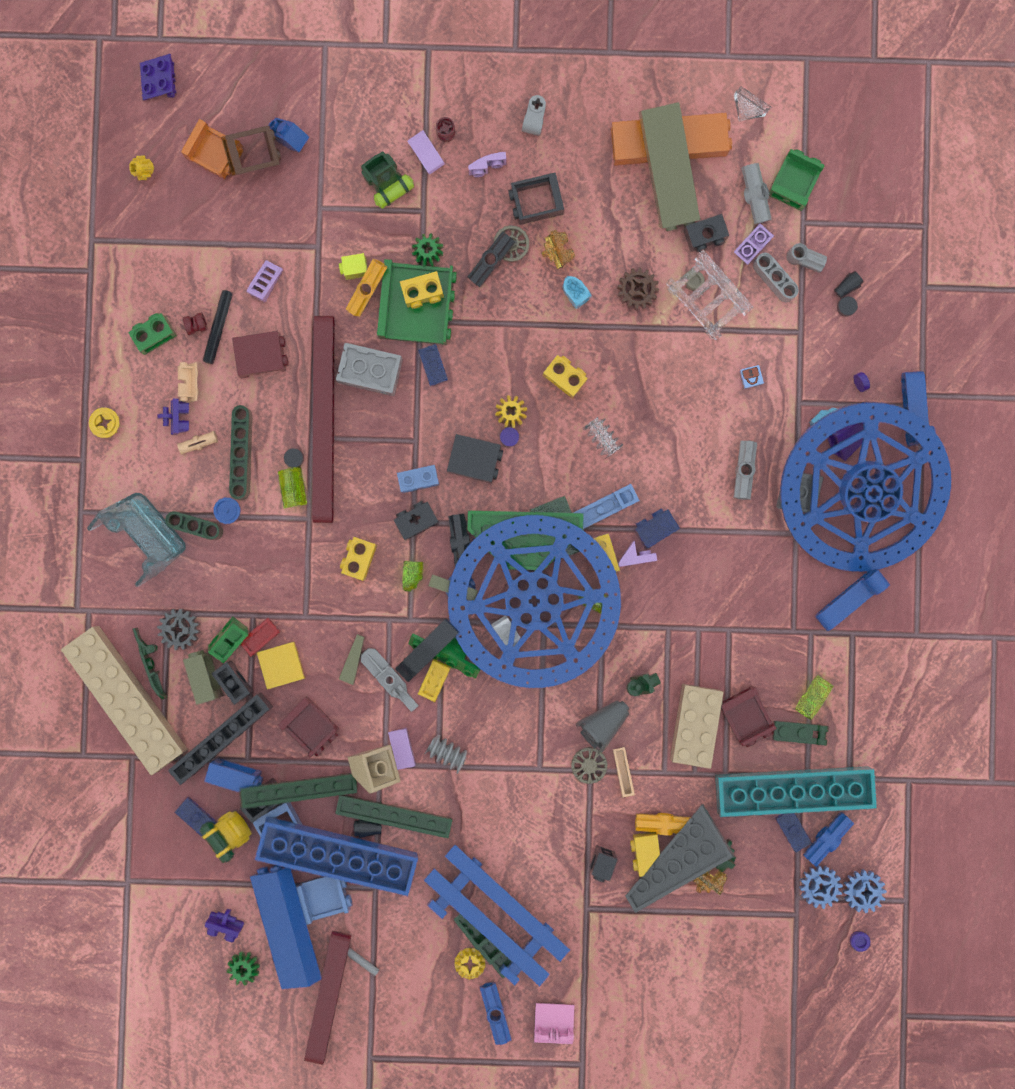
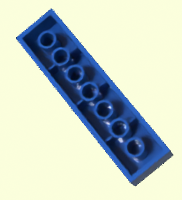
[255,817,418,896]

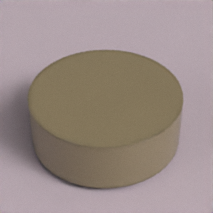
[685,271,705,291]

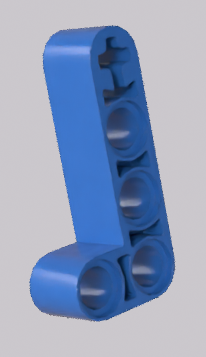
[901,371,936,446]
[815,569,890,631]

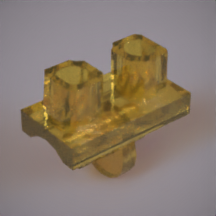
[541,230,575,269]
[693,869,727,895]

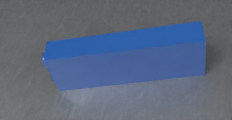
[250,865,322,989]

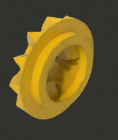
[89,408,120,438]
[455,948,485,980]

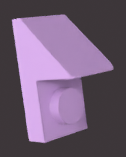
[618,541,657,567]

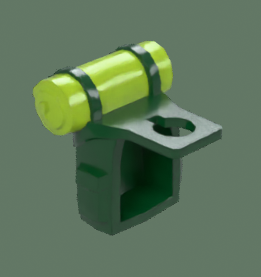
[361,151,414,209]

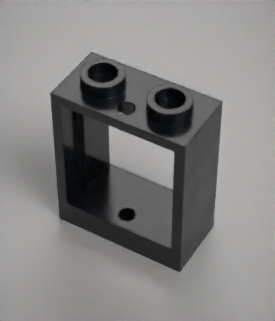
[508,172,564,225]

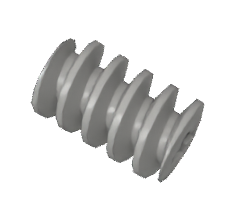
[424,734,467,774]

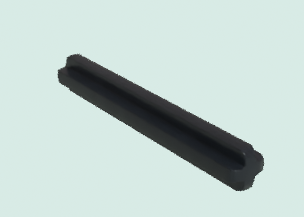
[203,290,233,364]

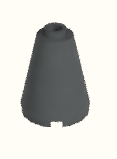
[576,700,629,753]

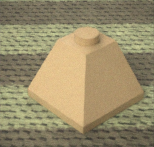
[348,745,401,793]

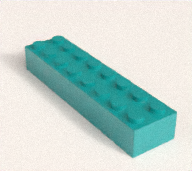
[715,766,877,817]

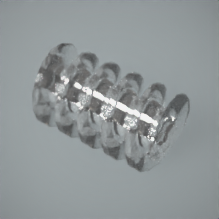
[583,417,623,459]

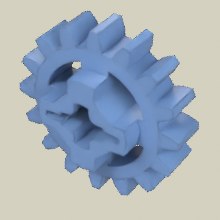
[799,865,843,909]
[842,869,887,913]

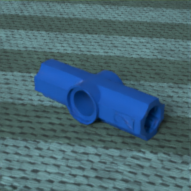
[803,811,854,867]
[480,982,512,1045]

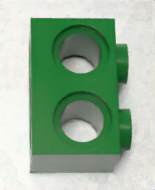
[128,313,177,355]
[208,616,248,664]

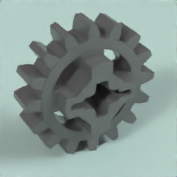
[157,609,201,650]

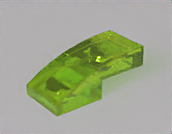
[795,675,834,720]

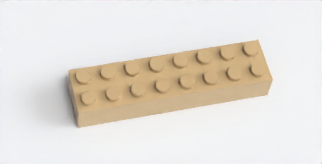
[61,626,188,775]

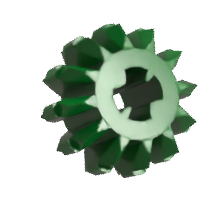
[412,233,444,266]
[227,951,260,986]

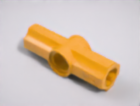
[346,258,388,317]
[635,813,691,835]

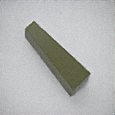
[428,575,478,600]
[339,634,365,685]

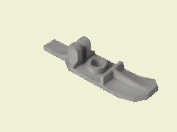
[361,648,419,712]

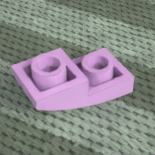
[408,130,445,175]
[468,152,506,177]
[734,224,774,265]

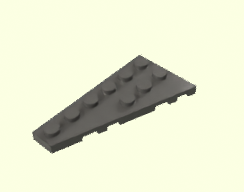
[625,804,734,913]

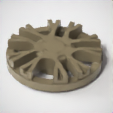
[494,226,529,262]
[571,747,607,784]

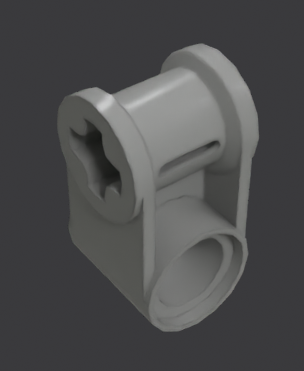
[522,95,546,136]

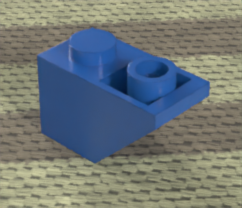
[269,117,309,152]

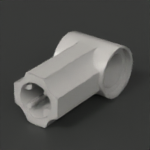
[786,243,827,273]

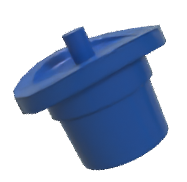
[214,497,241,524]

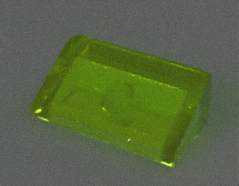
[278,467,307,509]

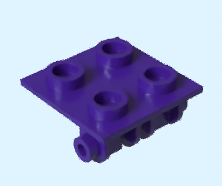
[140,54,177,101]

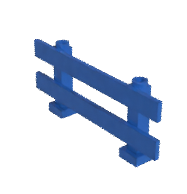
[424,845,570,986]

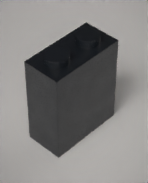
[447,434,504,484]

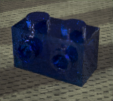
[634,508,680,549]

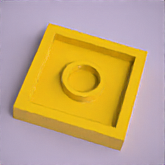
[257,642,305,689]

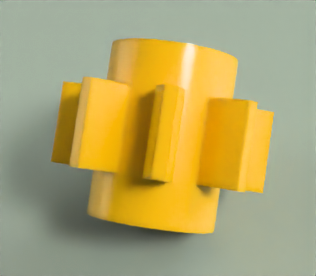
[129,155,154,180]

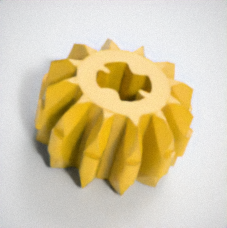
[495,395,527,428]

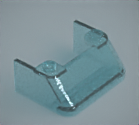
[87,493,186,587]

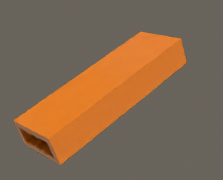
[611,113,732,166]

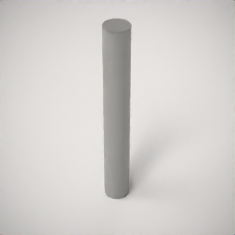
[329,940,379,976]

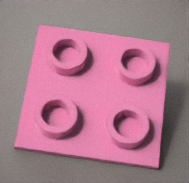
[534,1003,574,1044]

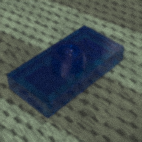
[418,344,448,387]
[174,797,217,838]
[775,813,812,853]

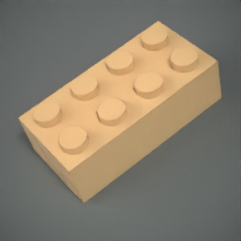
[670,684,723,769]

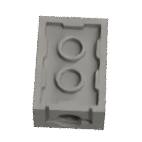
[336,343,403,396]

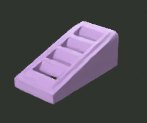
[246,260,283,303]

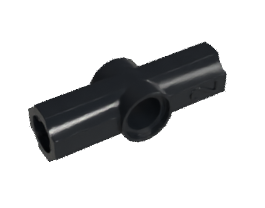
[467,231,516,288]
[448,514,470,571]

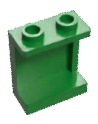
[769,149,825,211]

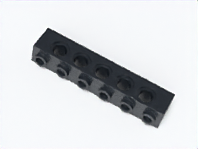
[168,693,273,785]

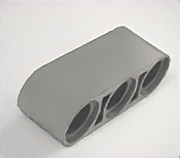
[753,253,799,303]

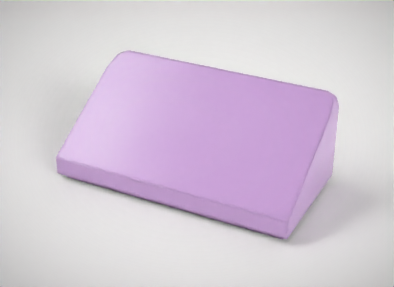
[388,727,416,770]

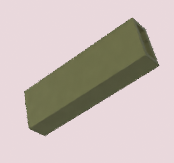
[639,102,700,231]

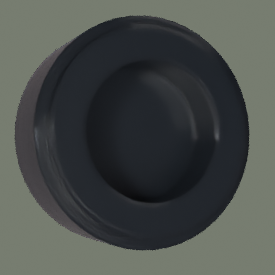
[837,296,858,317]
[284,448,304,468]

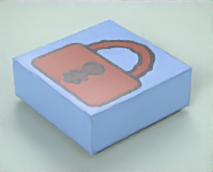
[740,365,764,389]

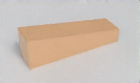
[613,747,635,798]

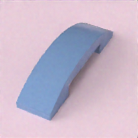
[573,484,640,529]

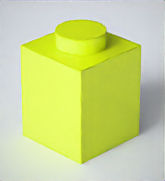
[339,253,367,280]

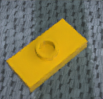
[418,659,451,702]

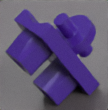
[157,398,189,435]
[204,908,244,943]

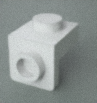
[491,615,521,646]

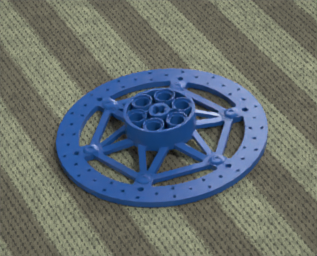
[780,402,951,572]
[448,515,621,688]

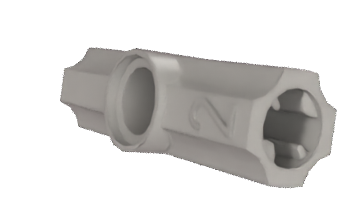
[742,163,772,224]
[733,441,757,500]

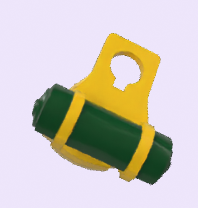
[199,811,252,863]

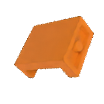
[181,119,243,179]

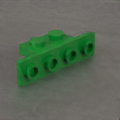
[408,633,481,678]

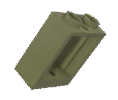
[183,650,223,705]

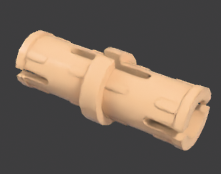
[177,431,218,455]

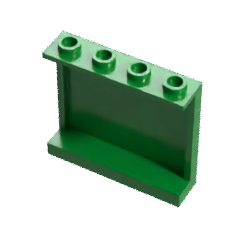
[377,259,457,345]

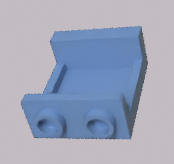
[295,876,352,925]

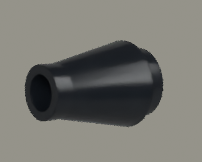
[834,271,864,298]
[353,819,381,838]

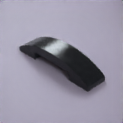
[395,619,459,682]

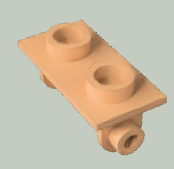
[178,362,198,403]

